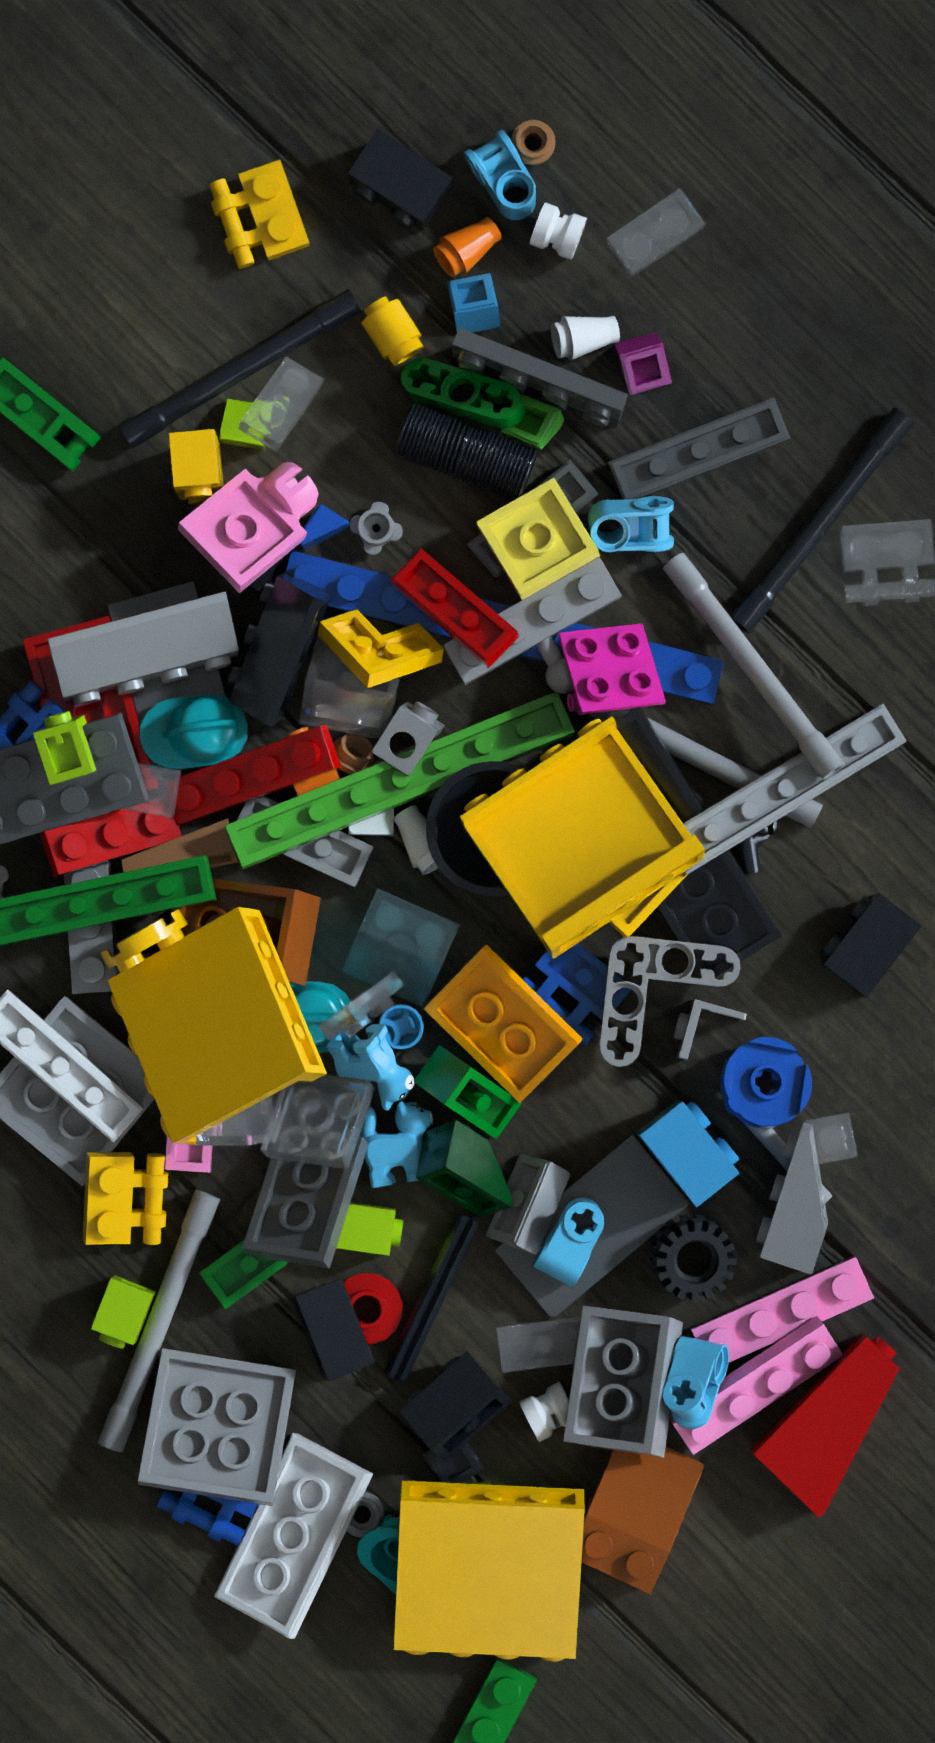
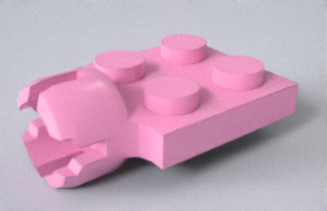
[178,462,319,593]

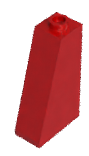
[750,1333,900,1518]

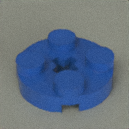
[720,1037,812,1129]

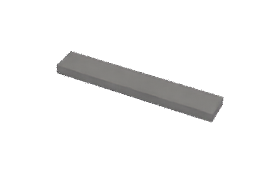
[682,704,907,877]

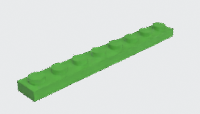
[225,692,575,870]

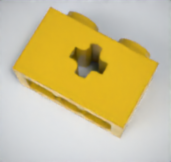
[169,429,224,506]

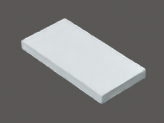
[214,1433,373,1639]

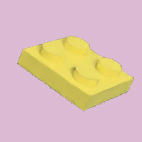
[476,478,600,600]

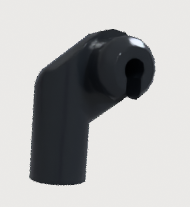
[735,821,777,875]

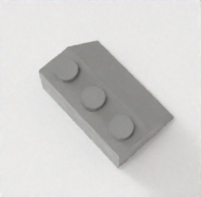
[563,1306,683,1458]

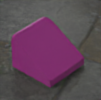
[615,333,672,396]

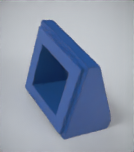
[298,504,350,551]

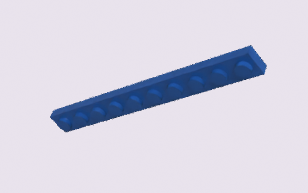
[286,550,724,706]

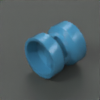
[379,1004,424,1050]

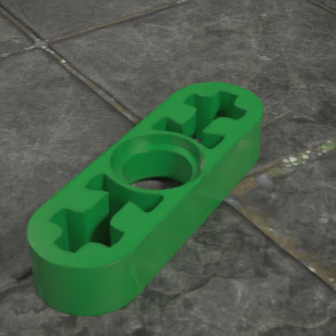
[401,358,525,429]

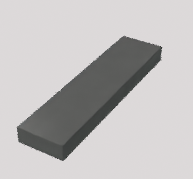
[608,397,790,499]

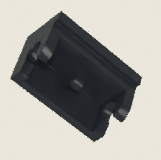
[290,1278,375,1382]

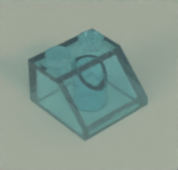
[342,888,460,1008]

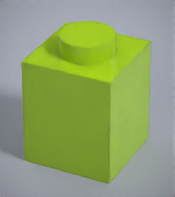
[336,1202,404,1256]
[91,1275,157,1349]

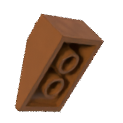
[171,879,321,986]
[582,1446,705,1595]

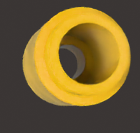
[361,296,424,366]

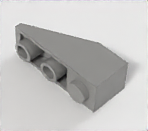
[756,1122,828,1275]

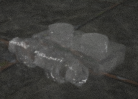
[840,519,935,606]

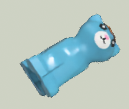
[326,1024,414,1110]
[359,1100,433,1188]

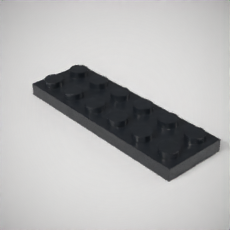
[616,707,782,977]

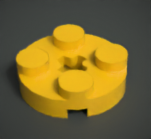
[100,909,188,973]

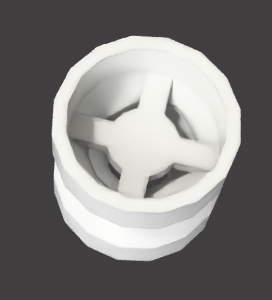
[530,202,587,260]
[519,1382,569,1442]

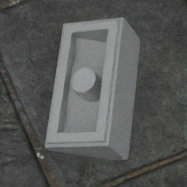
[486,1153,570,1255]

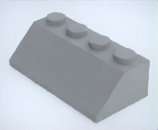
[48,592,239,707]

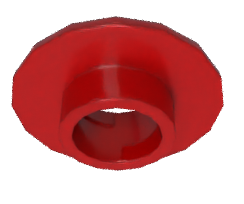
[343,1273,403,1344]

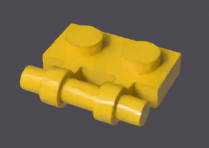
[209,160,310,269]
[83,1152,168,1245]

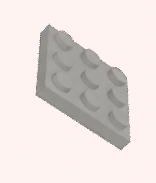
[0,996,155,1186]
[138,1348,296,1506]

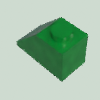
[414,1045,522,1140]

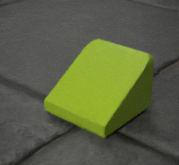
[219,399,272,450]

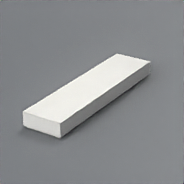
[0,990,144,1143]

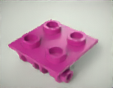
[558,623,666,715]

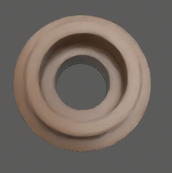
[511,120,555,165]
[333,733,374,775]

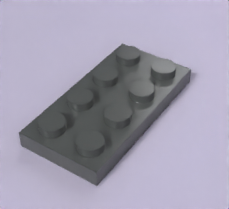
[452,328,628,427]
[0,713,149,844]

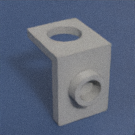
[372,701,445,775]
[673,999,747,1060]

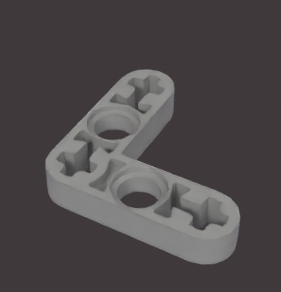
[600,936,741,1067]

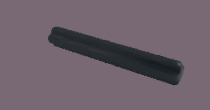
[385,1214,478,1382]

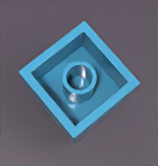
[636,1099,740,1207]

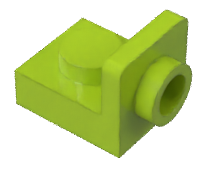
[33,711,96,785]

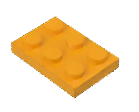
[424,944,583,1103]

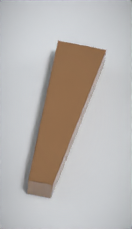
[121,818,239,872]

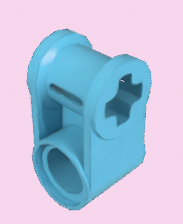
[463,129,536,220]
[587,496,674,552]
[532,1197,604,1288]
[663,1336,729,1429]

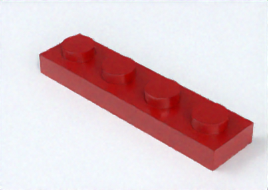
[164,725,341,825]

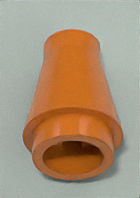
[433,217,502,277]

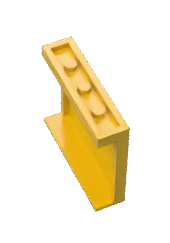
[460,716,705,959]
[107,907,327,1145]
[394,1480,585,1662]

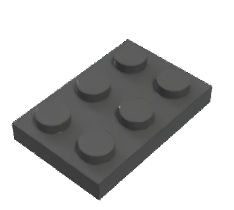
[242,1125,369,1269]

